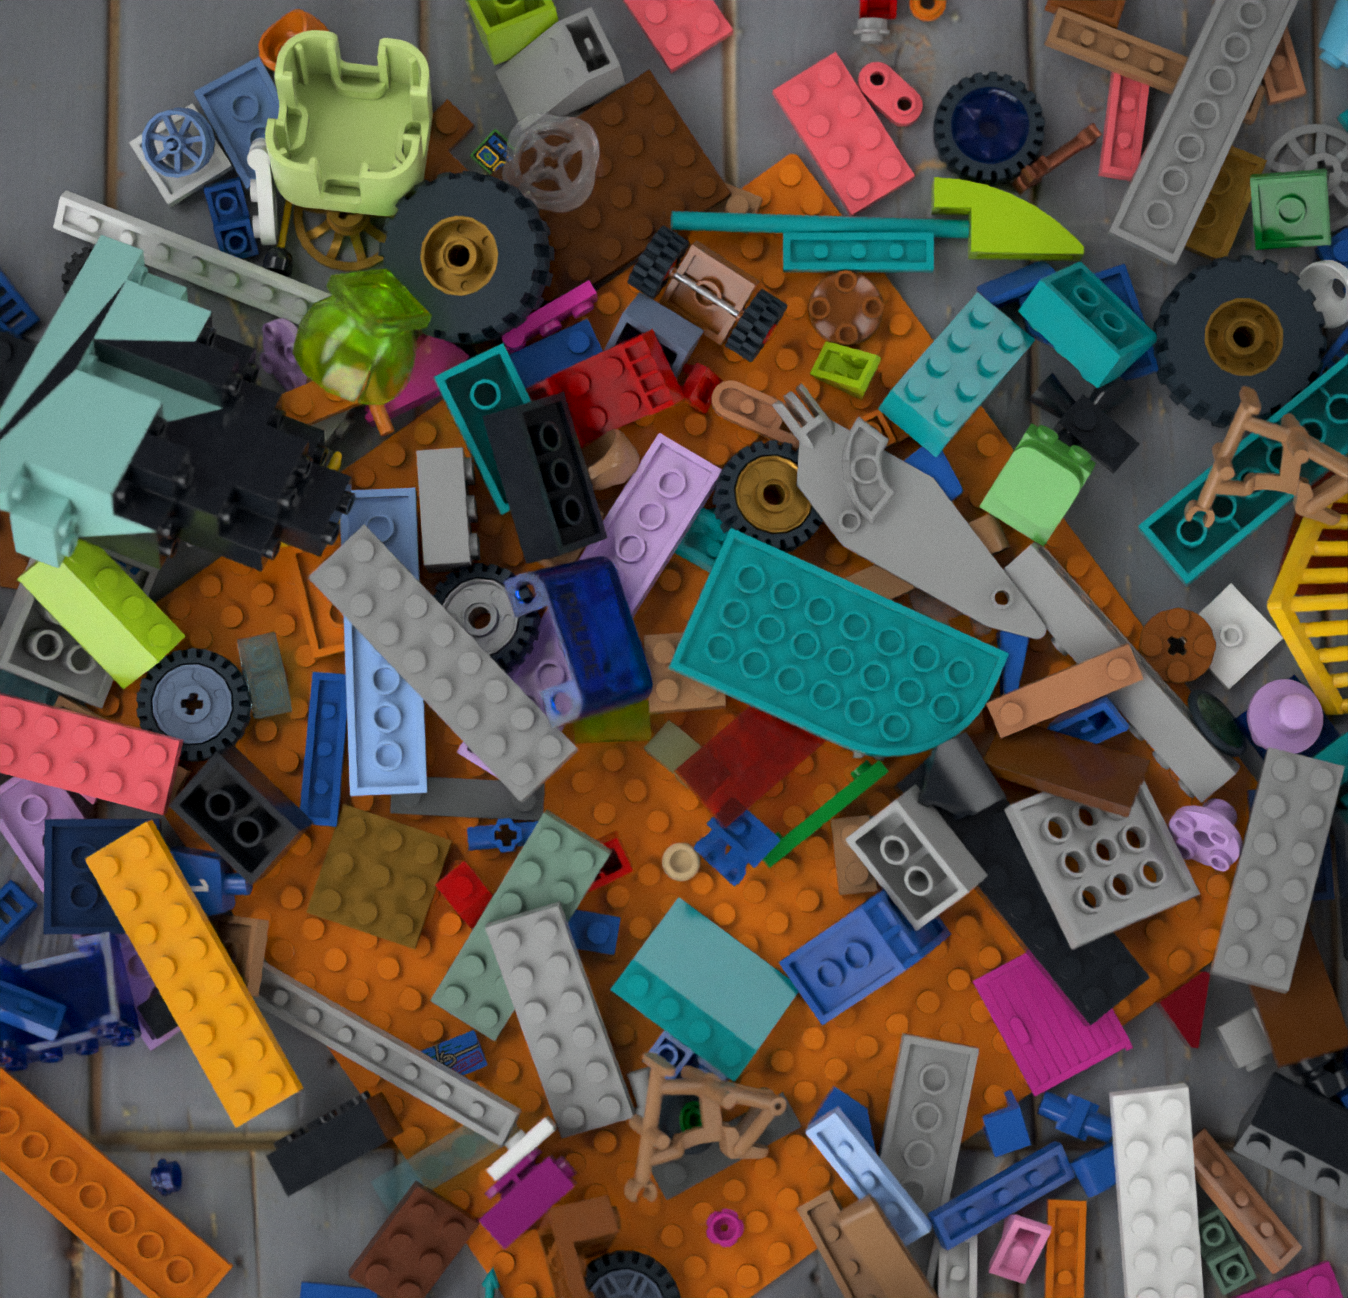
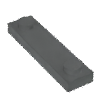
[390,777,545,821]
[651,1092,802,1200]

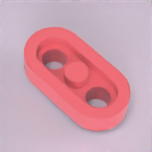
[857,62,923,127]

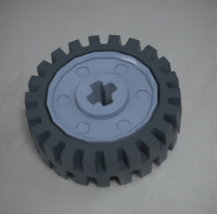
[136,648,252,762]

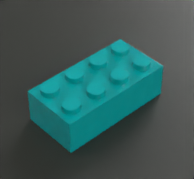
[878,292,1035,457]
[433,343,531,515]

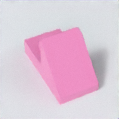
[988,1214,1051,1284]

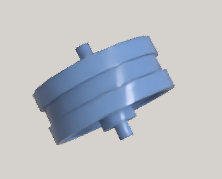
[142,107,215,178]

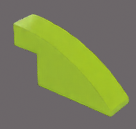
[931,177,1084,261]

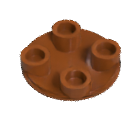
[808,270,884,346]

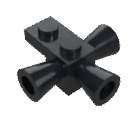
[1028,372,1140,474]

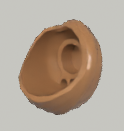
[581,429,640,491]

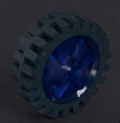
[933,71,1045,186]

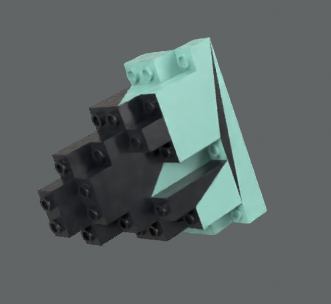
[0,235,355,572]

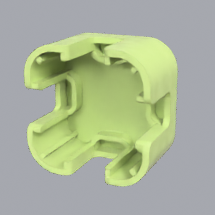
[265,30,433,216]

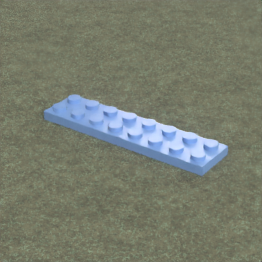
[340,488,428,796]

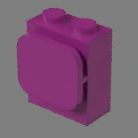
[479,1147,577,1249]

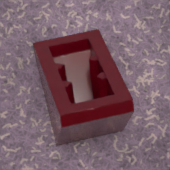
[1155,971,1210,1049]

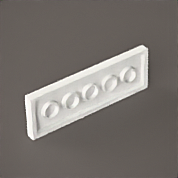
[1109,1083,1204,1298]

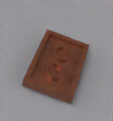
[348,1180,479,1298]

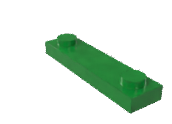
[762,760,889,868]

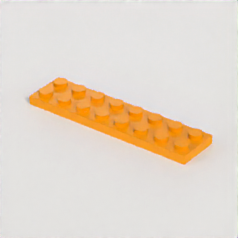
[85,820,304,1128]

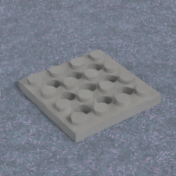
[1004,781,1200,949]

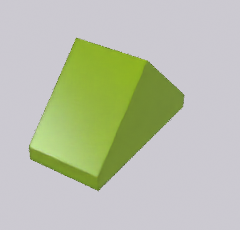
[810,341,881,400]

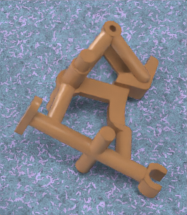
[1184,386,1348,528]
[624,1052,787,1202]

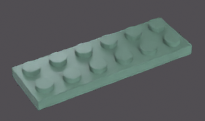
[430,810,612,1041]

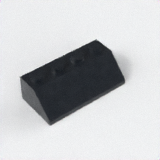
[482,392,608,564]
[1233,1071,1348,1210]

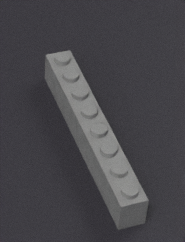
[1003,542,1241,803]

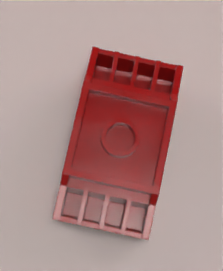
[525,329,685,447]

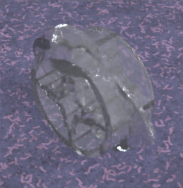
[502,113,600,213]

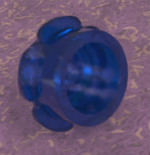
[150,1158,183,1197]

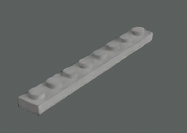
[253,961,522,1146]

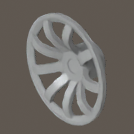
[1262,124,1348,232]

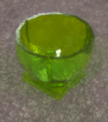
[292,268,432,405]

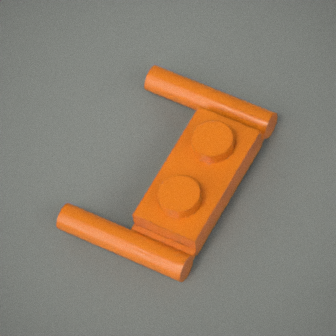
[282,361,395,436]

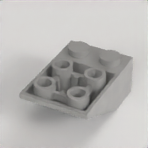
[495,7,626,134]

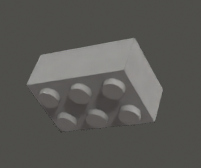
[416,447,481,573]
[845,784,987,931]

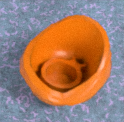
[258,9,329,72]

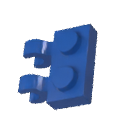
[693,797,781,886]

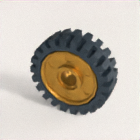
[713,440,823,553]

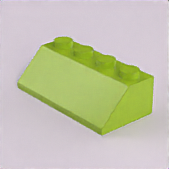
[17,538,185,689]

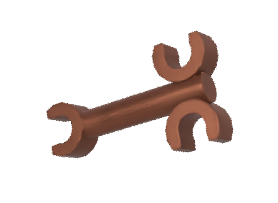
[1011,123,1102,196]

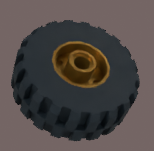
[378,171,554,344]
[1153,255,1327,428]

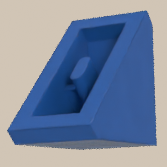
[1047,696,1130,744]

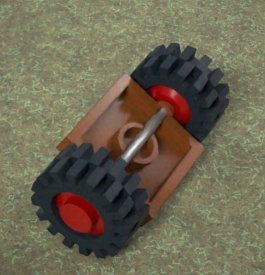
[627,225,788,362]

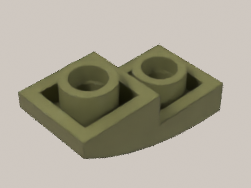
[644,720,730,802]

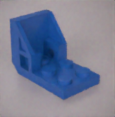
[778,889,951,1025]

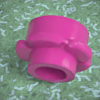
[706,1209,744,1247]

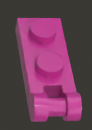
[502,280,598,354]

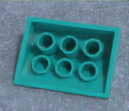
[610,897,799,1082]

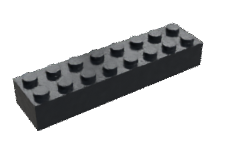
[893,763,1150,1026]

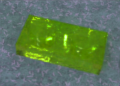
[574,700,651,744]

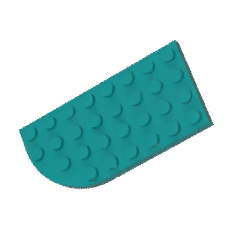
[668,528,1009,757]

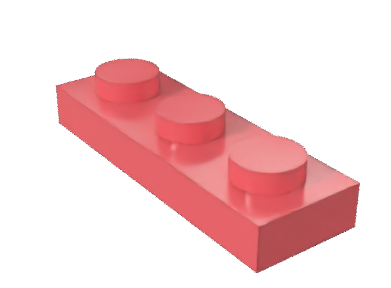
[1098,71,1149,181]

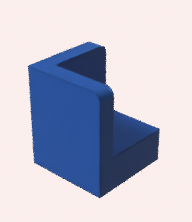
[982,1090,1031,1157]

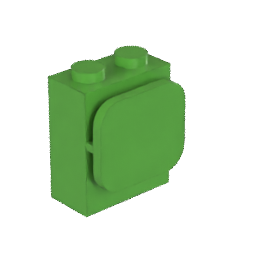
[979,423,1096,547]

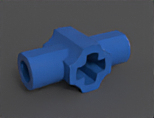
[467,818,539,853]
[1037,1091,1112,1143]

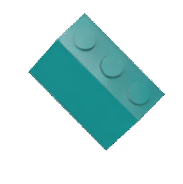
[1018,261,1157,388]

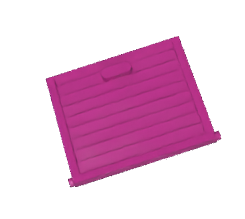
[972,953,1133,1097]

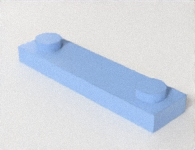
[805,1106,932,1246]

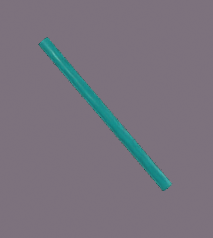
[671,211,969,239]

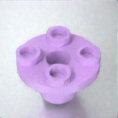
[260,318,328,392]
[1247,679,1323,754]
[1169,798,1243,871]

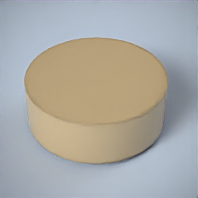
[662,843,700,881]

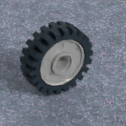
[431,563,541,674]

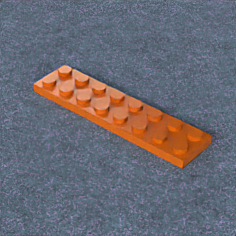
[0,1067,234,1298]

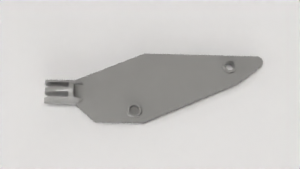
[772,383,1046,639]

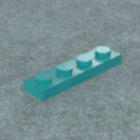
[783,232,934,273]

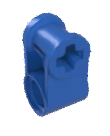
[1070,1141,1116,1198]

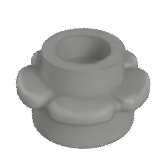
[853,18,890,44]

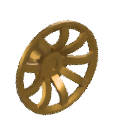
[294,205,395,272]

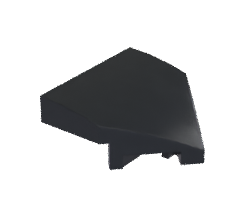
[918,732,1006,821]

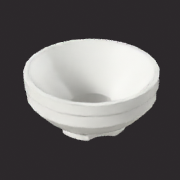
[1297,260,1348,329]

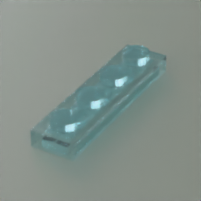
[371,1123,520,1214]

